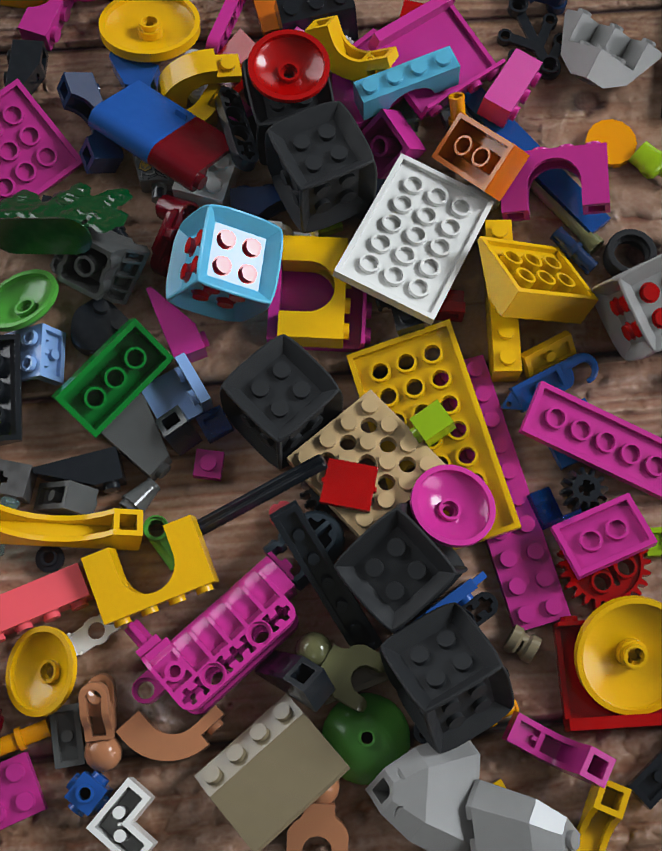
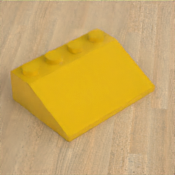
[477,236,598,324]

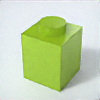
[410,399,456,447]

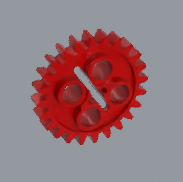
[556,549,652,610]

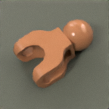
[78,673,123,772]
[286,780,349,851]

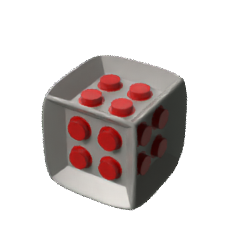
[592,254,662,362]

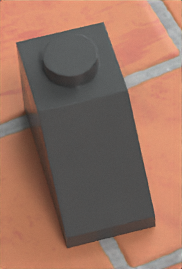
[33,480,98,516]

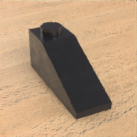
[32,446,127,493]

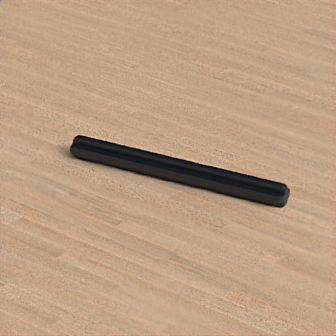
[197,454,328,535]

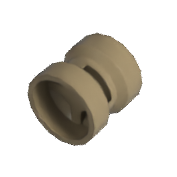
[502,624,542,664]

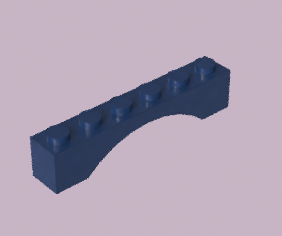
[230,178,386,220]

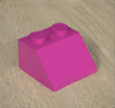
[362,108,426,179]

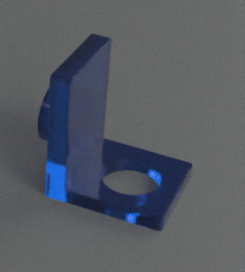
[527,487,583,530]

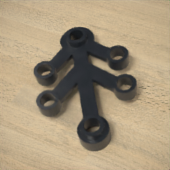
[497,0,563,80]

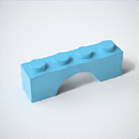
[353,46,460,120]

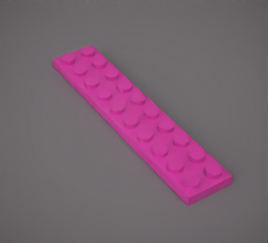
[433,355,571,631]

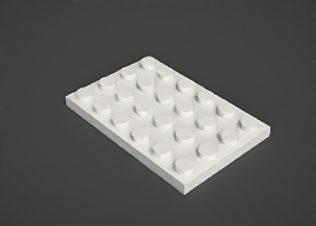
[332,153,496,325]

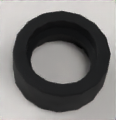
[602,229,657,277]

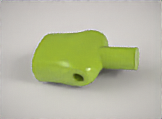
[628,141,662,179]

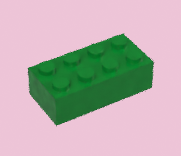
[51,318,174,438]

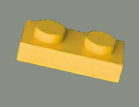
[521,330,577,378]

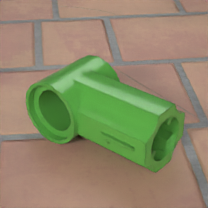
[143,515,175,572]

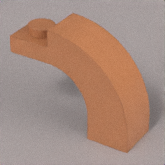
[116,705,226,761]

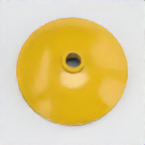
[5,626,77,717]

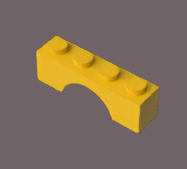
[576,780,632,851]

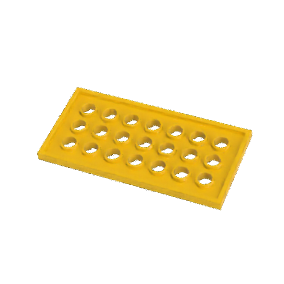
[346,319,522,550]

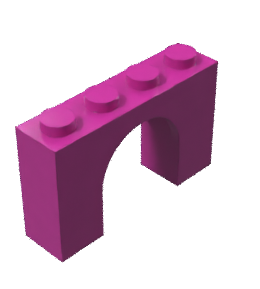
[501,141,610,222]

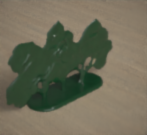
[0,182,133,254]

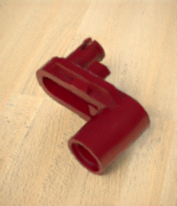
[150,194,200,277]

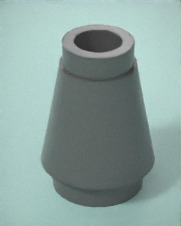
[118,478,160,514]

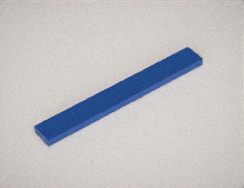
[464,87,611,234]

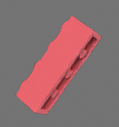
[0,562,95,643]

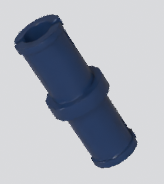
[549,226,599,275]

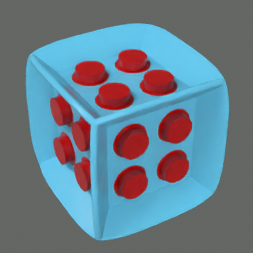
[166,204,283,322]

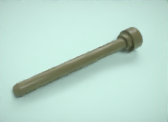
[530,180,604,255]

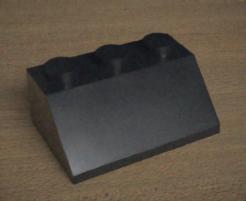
[274,0,359,41]

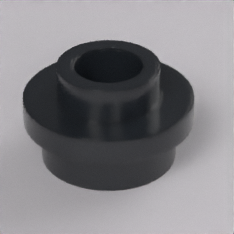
[35,546,65,573]

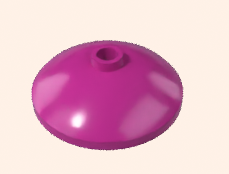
[410,465,496,548]

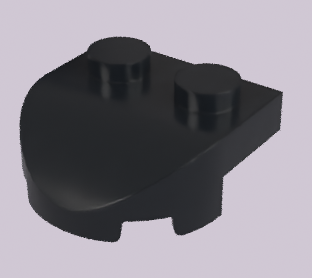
[70,298,129,356]

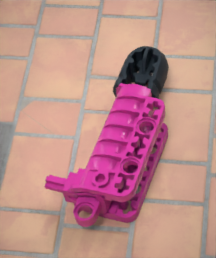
[124,510,345,715]

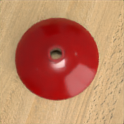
[248,29,330,103]

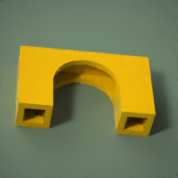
[277,235,351,349]
[81,515,220,628]

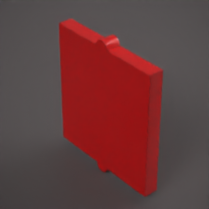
[319,458,378,513]

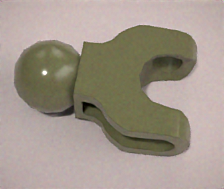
[295,632,385,713]

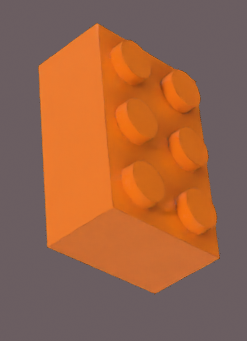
[431,111,530,202]

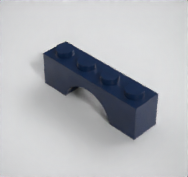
[57,72,124,174]

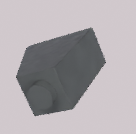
[101,393,172,481]

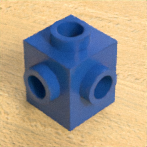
[64,770,114,817]

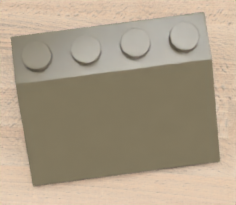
[194,693,351,851]

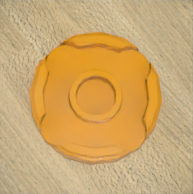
[585,119,637,169]

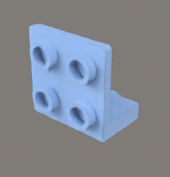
[4,323,66,386]
[142,353,214,421]

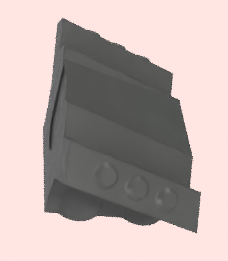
[50,220,151,305]

